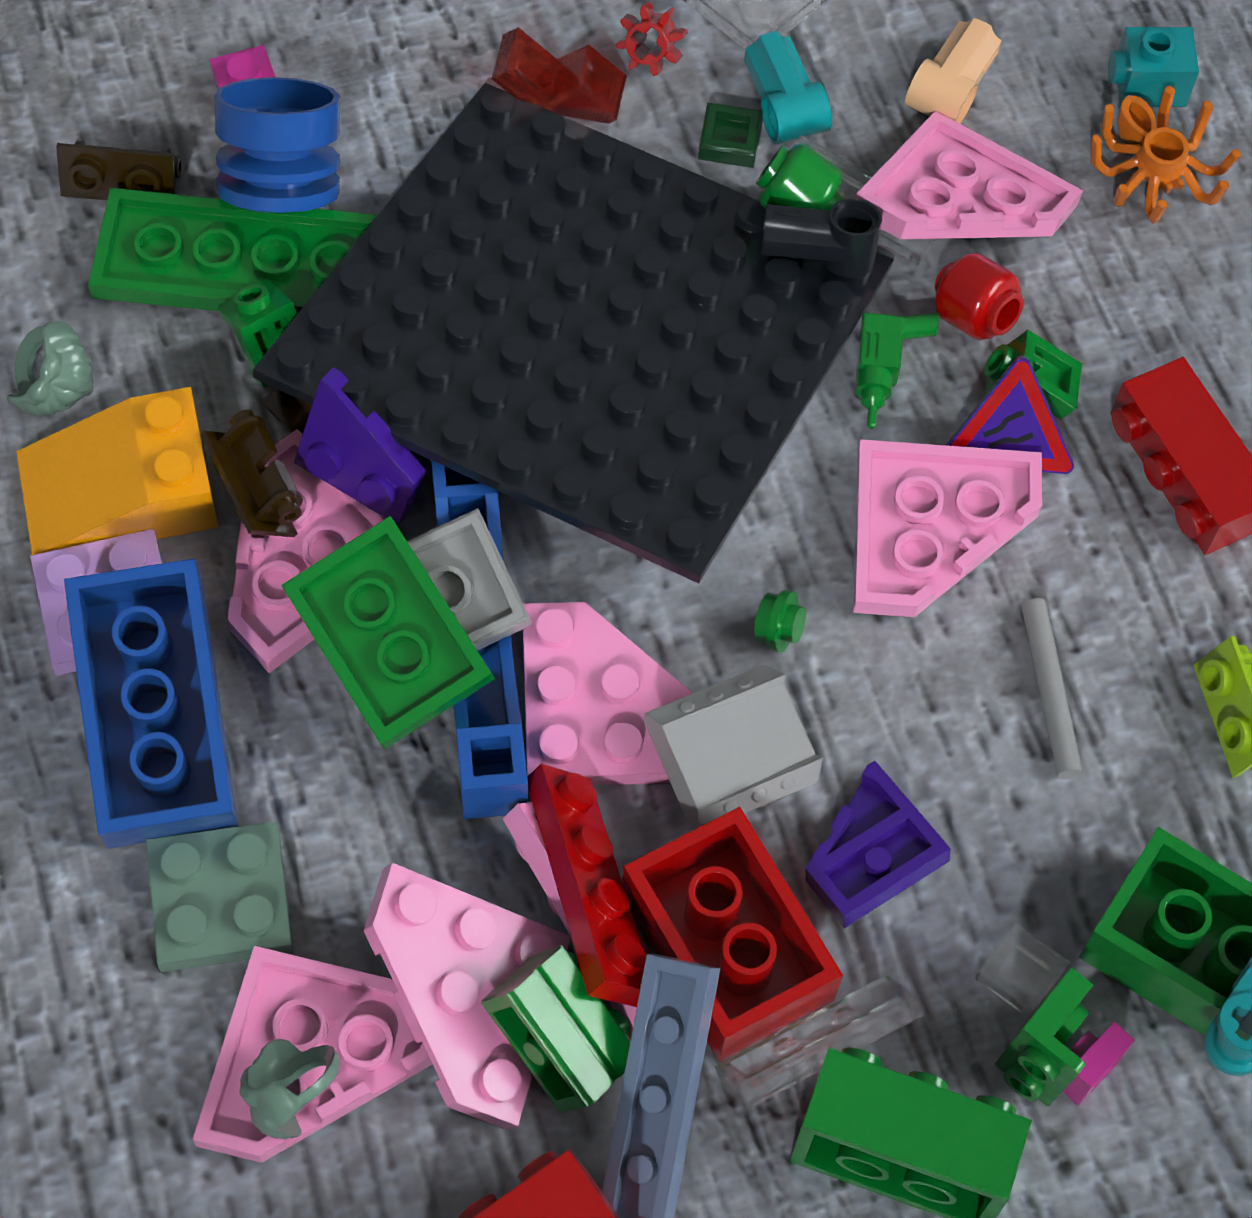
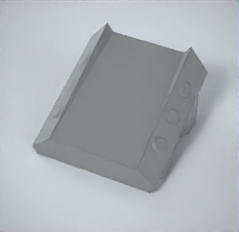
[643,664,823,831]

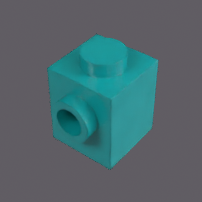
[1108,27,1199,107]

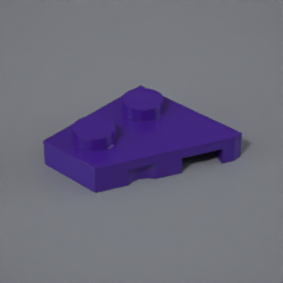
[294,367,426,525]
[805,761,951,928]

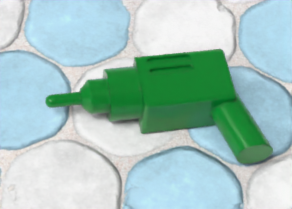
[856,312,939,429]

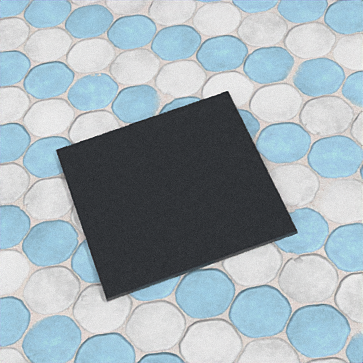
[253,83,894,584]

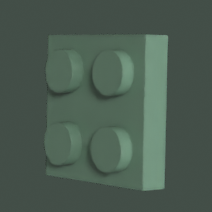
[146,821,294,973]

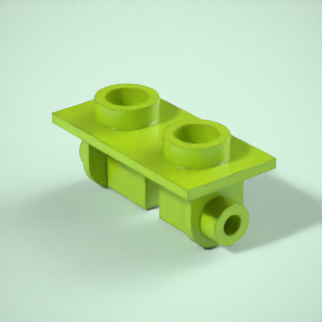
[1193,636,1252,778]

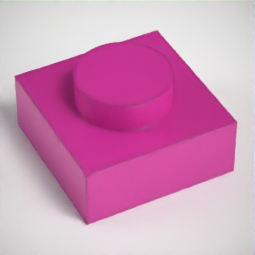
[209,45,276,89]
[1063,1022,1135,1106]

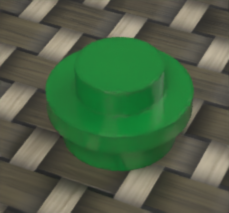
[754,590,806,653]

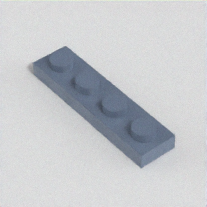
[602,954,720,1218]

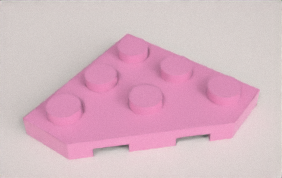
[855,111,1083,239]
[227,429,384,673]
[853,439,1042,617]
[523,602,693,785]
[363,863,571,1130]
[192,946,432,1163]

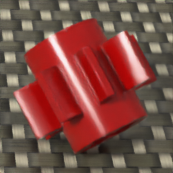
[615,1,688,76]

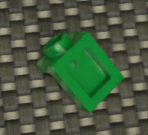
[218,281,297,388]
[983,330,1082,420]

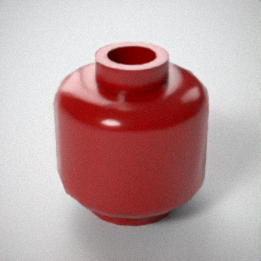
[935,253,1024,341]

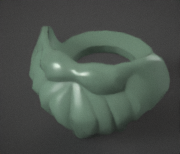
[7,321,94,416]
[239,1039,341,1139]

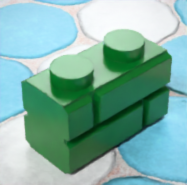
[481,945,631,1113]

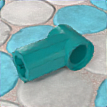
[744,31,832,145]

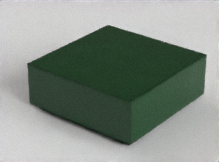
[698,102,763,168]

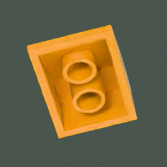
[16,387,219,555]

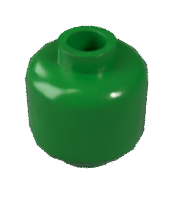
[756,143,845,210]

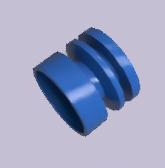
[214,77,340,213]

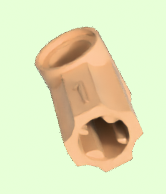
[905,18,1001,124]

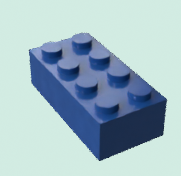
[64,558,239,849]

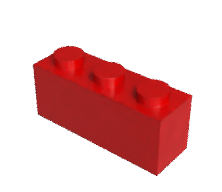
[1110,356,1252,555]

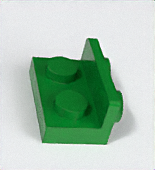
[995,967,1093,1106]

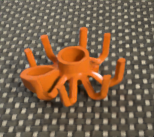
[1090,86,1241,224]

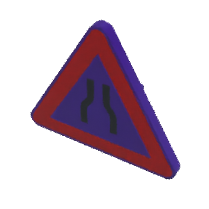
[946,356,1074,474]

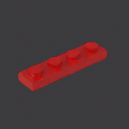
[527,763,646,1007]

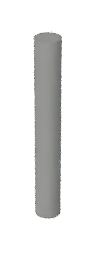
[1021,598,1083,779]

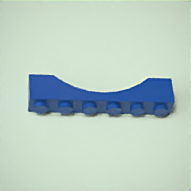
[431,460,528,819]

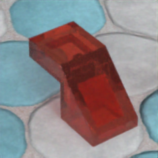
[491,27,627,124]

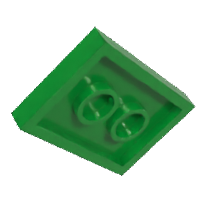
[281,516,495,749]

